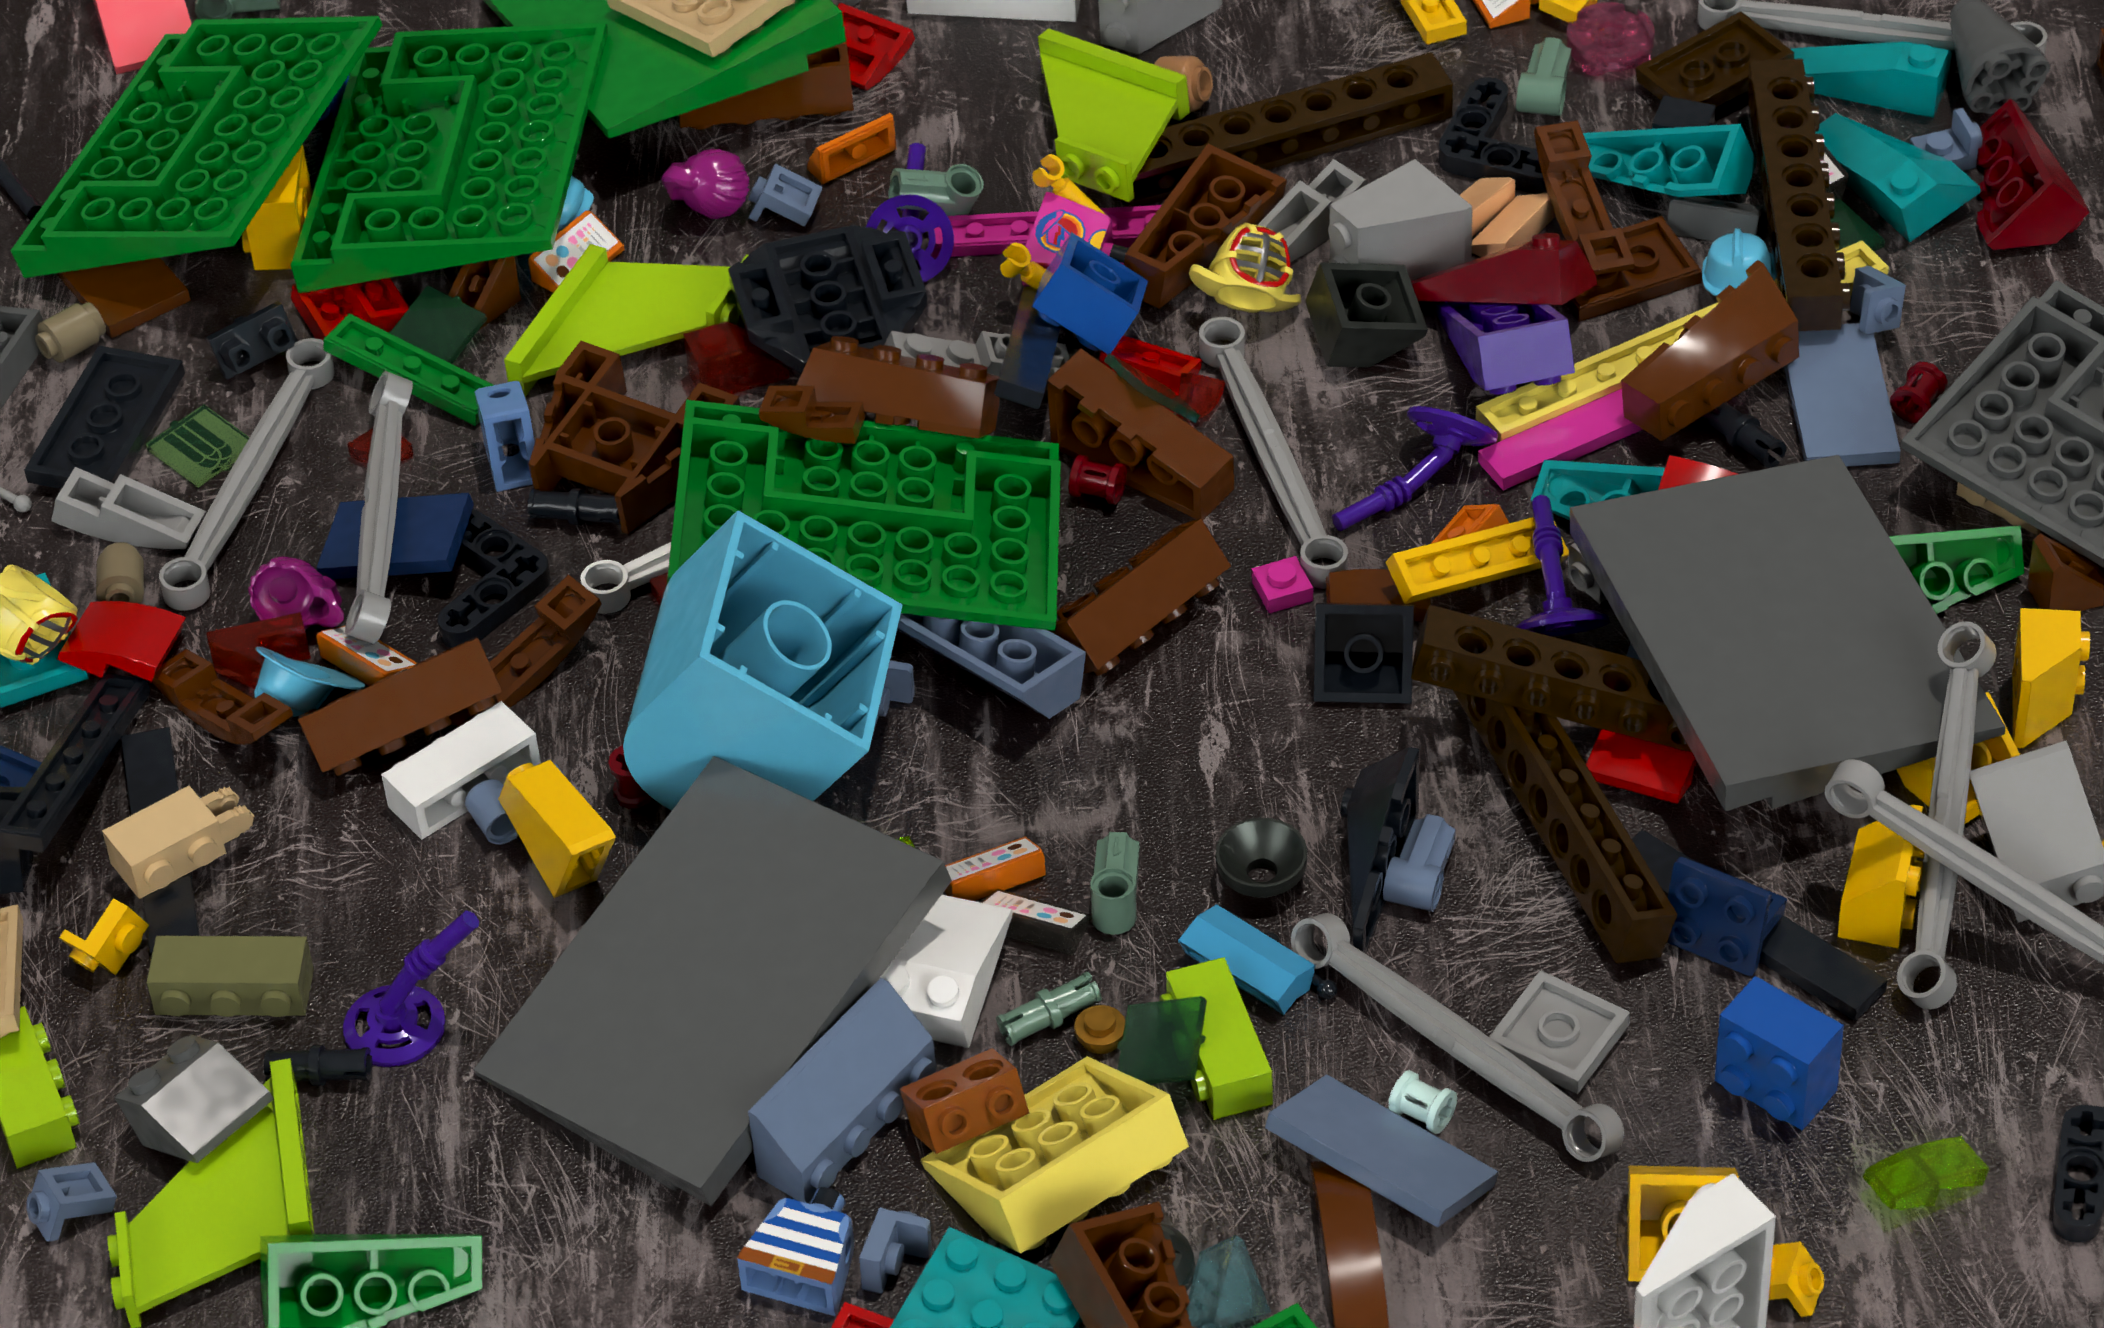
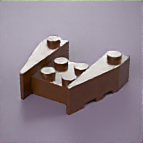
[529,341,740,534]

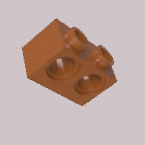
[899,1048,1029,1154]

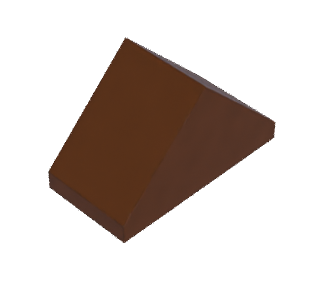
[440,256,521,334]
[2027,533,2104,611]

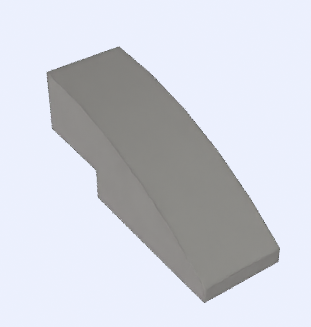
[1258,159,1367,262]
[51,467,206,549]

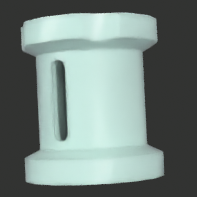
[1389,1070,1457,1134]

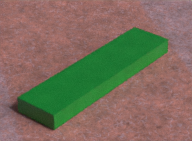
[323,313,493,426]

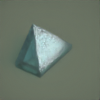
[1187,1235,1271,1328]

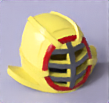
[1189,223,1301,313]
[0,564,78,665]

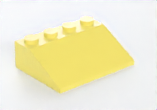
[920,1056,1189,1253]

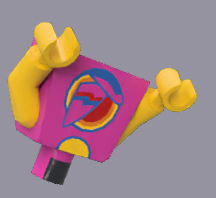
[1000,154,1129,290]

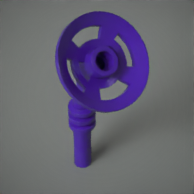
[866,143,954,282]
[1332,406,1498,531]
[1516,495,1609,637]
[343,911,479,1067]

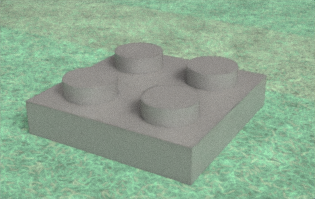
[1489,970,1630,1094]

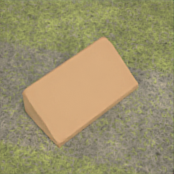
[1460,177,1515,237]
[1472,193,1555,257]

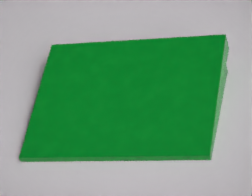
[484,0,846,139]
[10,16,383,278]
[291,22,608,293]
[667,399,1061,631]

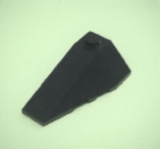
[1340,747,1419,954]

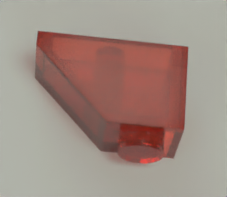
[684,322,789,394]

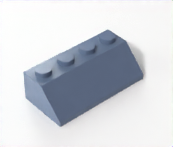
[897,613,1086,719]
[748,978,937,1203]

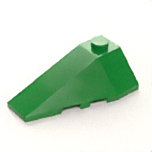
[1889,525,2024,614]
[260,1234,482,1328]

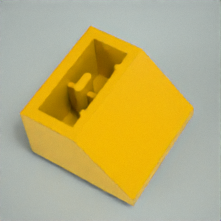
[1837,804,1925,948]

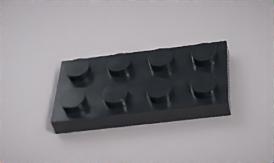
[24,345,185,489]

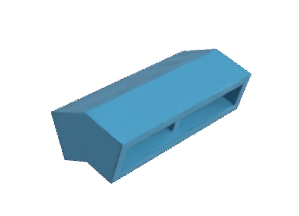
[1178,904,1316,1015]

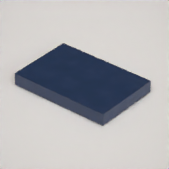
[316,493,474,580]

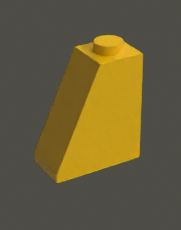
[498,760,616,898]

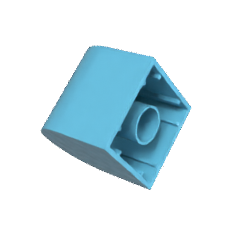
[623,510,903,811]

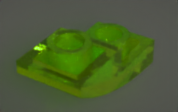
[1862,1136,1990,1210]

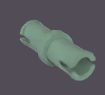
[996,972,1102,1046]

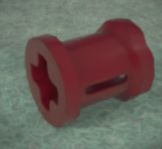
[1890,362,1948,423]
[1068,455,1127,505]
[608,745,654,809]

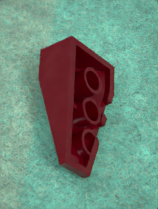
[1977,98,2089,250]
[1411,233,1597,305]

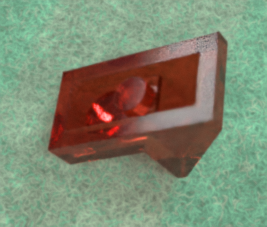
[206,612,311,689]

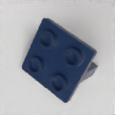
[1667,857,1787,976]

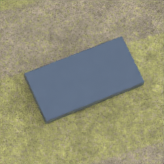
[1784,323,1901,467]
[1265,1074,1499,1227]

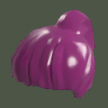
[662,149,750,219]
[248,556,344,633]

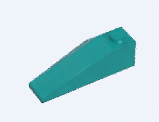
[1790,41,1956,118]
[1815,113,1981,243]
[1583,124,1757,197]
[1531,460,1665,521]

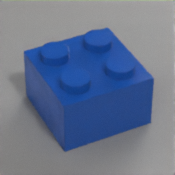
[1032,232,1148,355]
[1715,976,1844,1130]

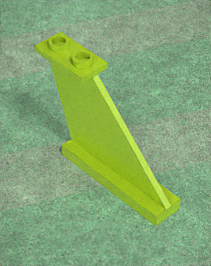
[1038,28,1190,202]
[504,244,748,397]
[107,1058,315,1328]

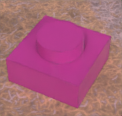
[1251,556,1313,614]

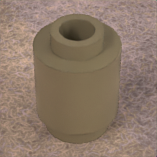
[35,302,106,363]
[96,542,144,604]

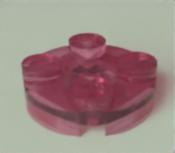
[1567,2,1655,76]

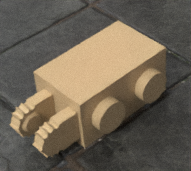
[102,785,255,899]

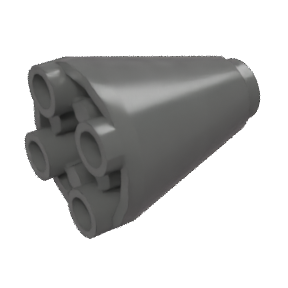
[1950,0,2050,114]

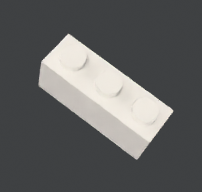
[381,701,541,840]

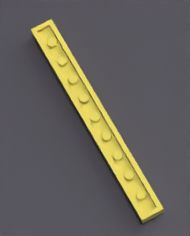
[1476,240,1889,443]

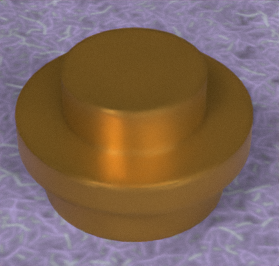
[1075,1005,1126,1054]

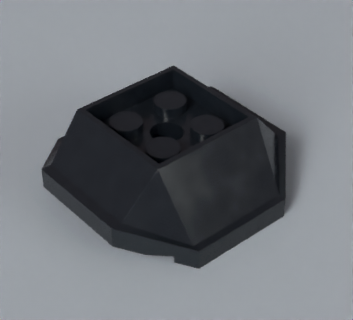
[728,225,927,376]

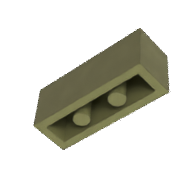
[147,936,314,1017]

